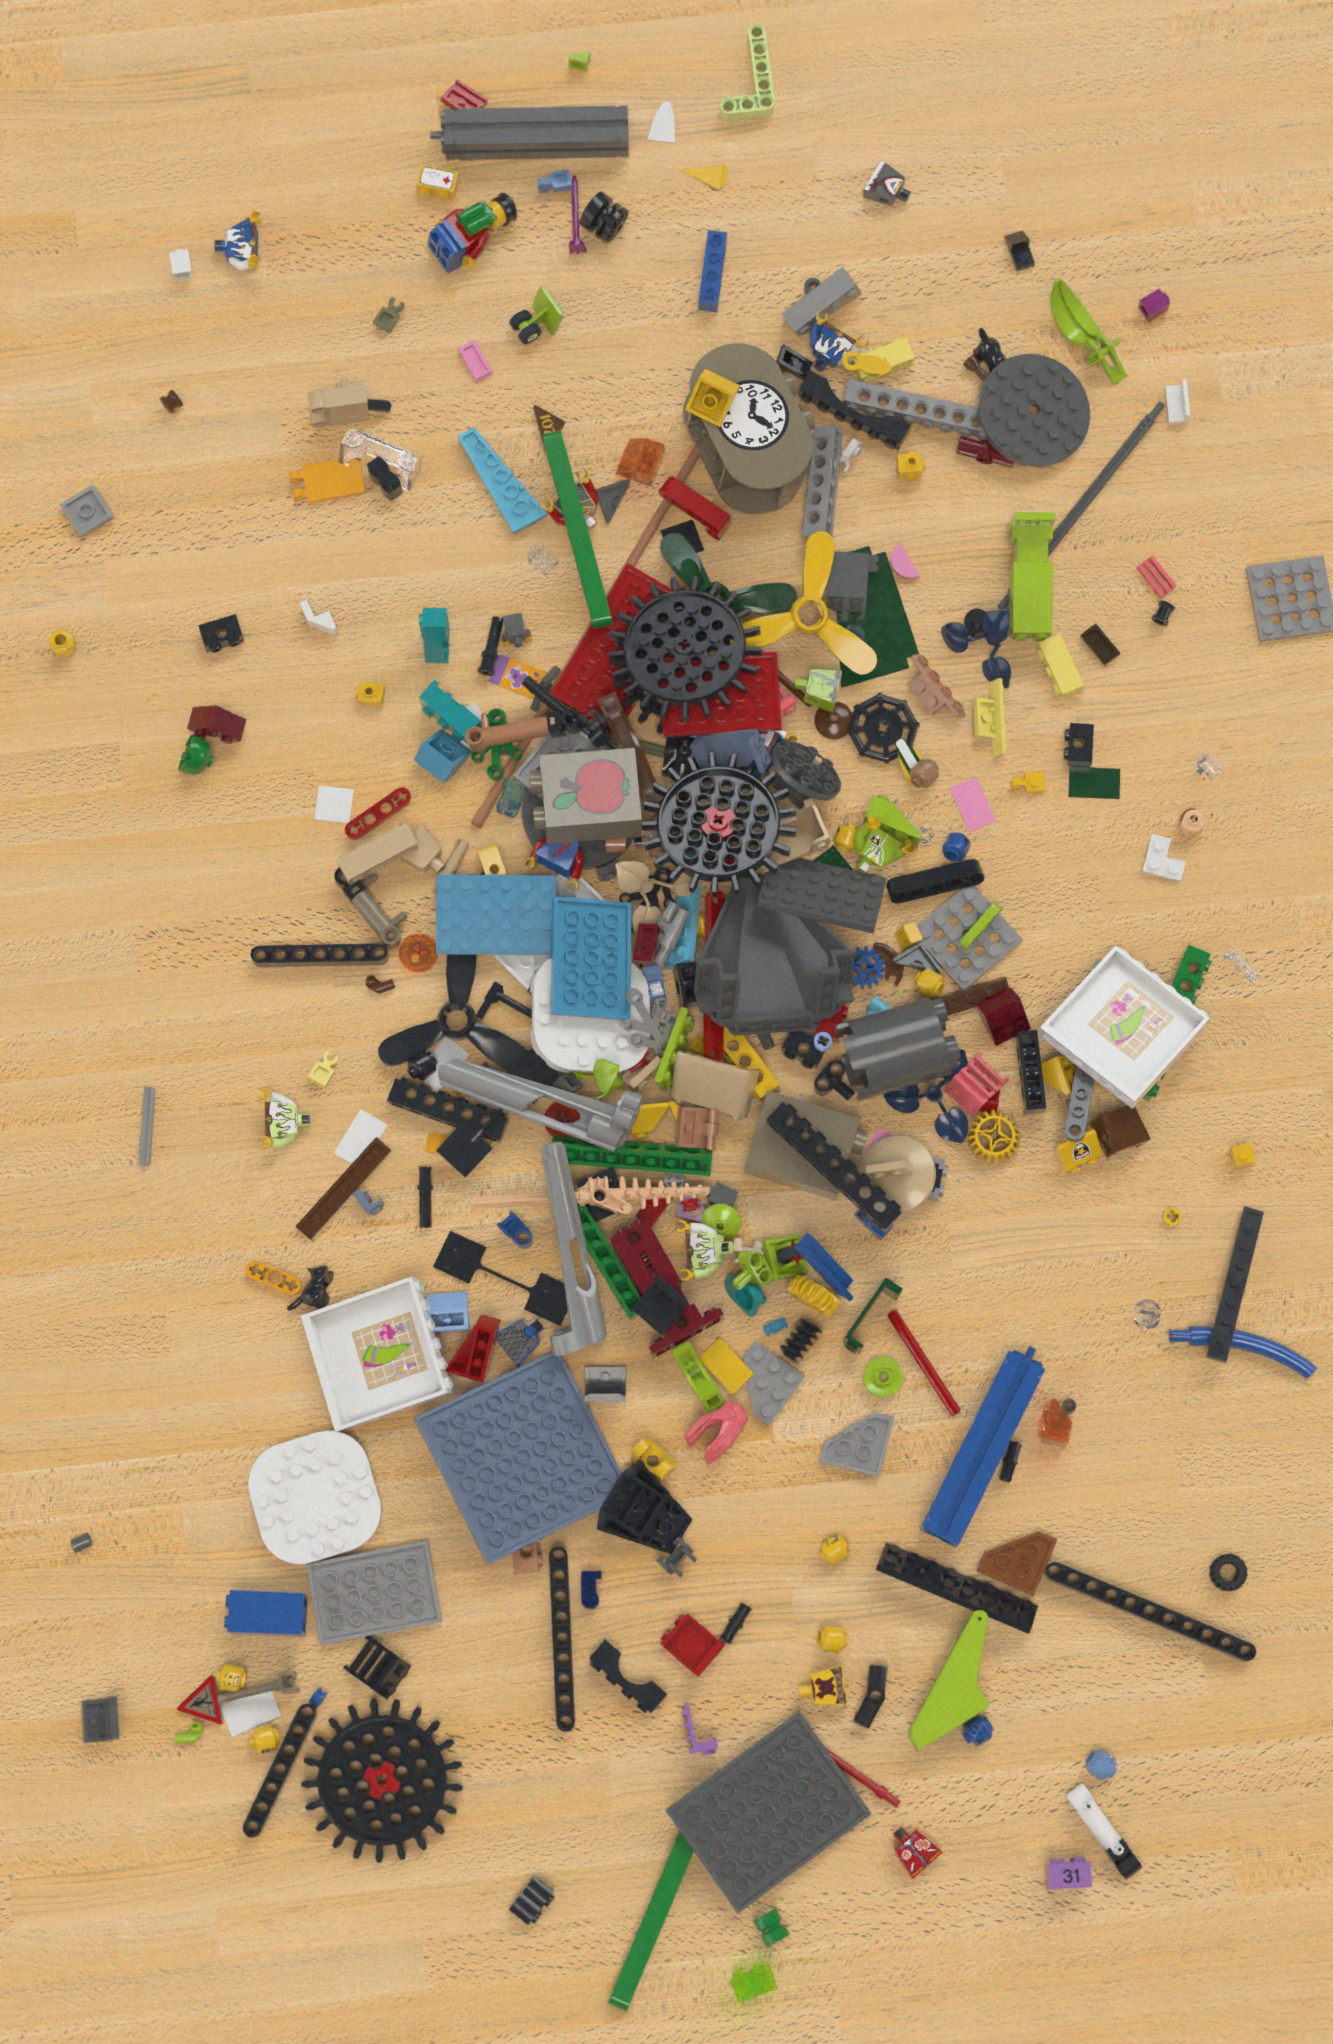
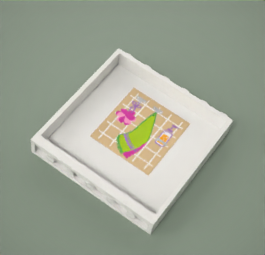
[1038,946,1210,1109]
[301,1276,453,1432]

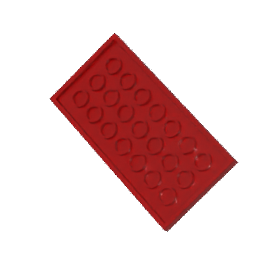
[551,563,675,732]

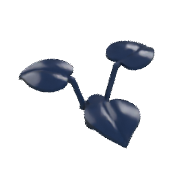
[941,609,1011,688]
[884,1050,969,1143]

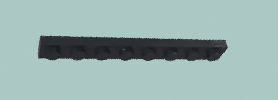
[1206,1206,1264,1363]

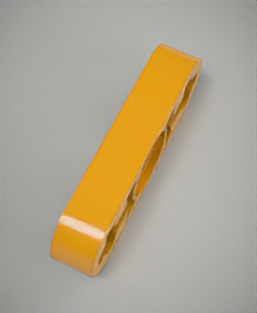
[246,1261,302,1296]

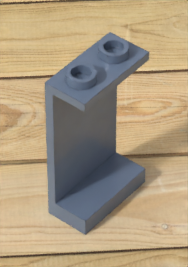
[690,729,772,773]

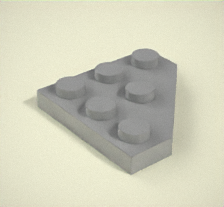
[744,1341,805,1426]
[820,1413,894,1478]

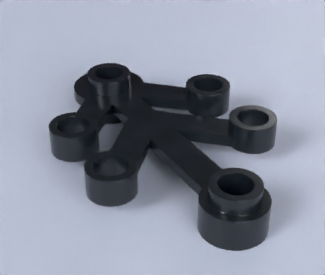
[619,867,675,933]

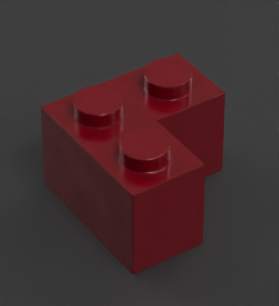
[187,705,246,744]

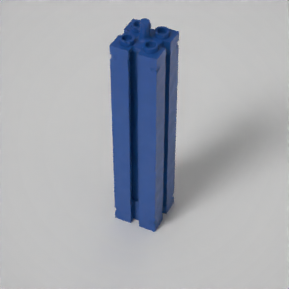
[919,1346,1045,1548]

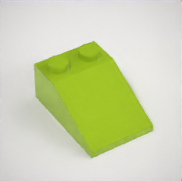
[863,795,921,849]

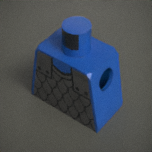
[496,1320,544,1368]

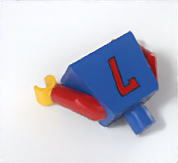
[524,837,583,891]

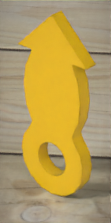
[842,351,893,379]

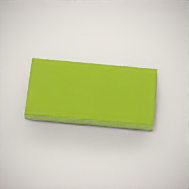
[654,1007,695,1092]

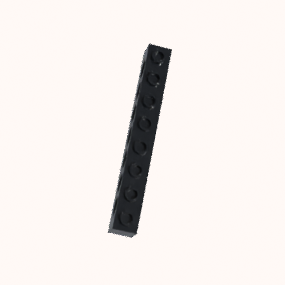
[766,1102,902,1233]

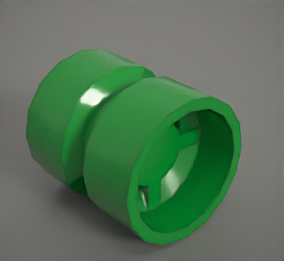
[753,1908,790,1947]

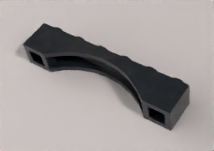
[798,370,911,450]

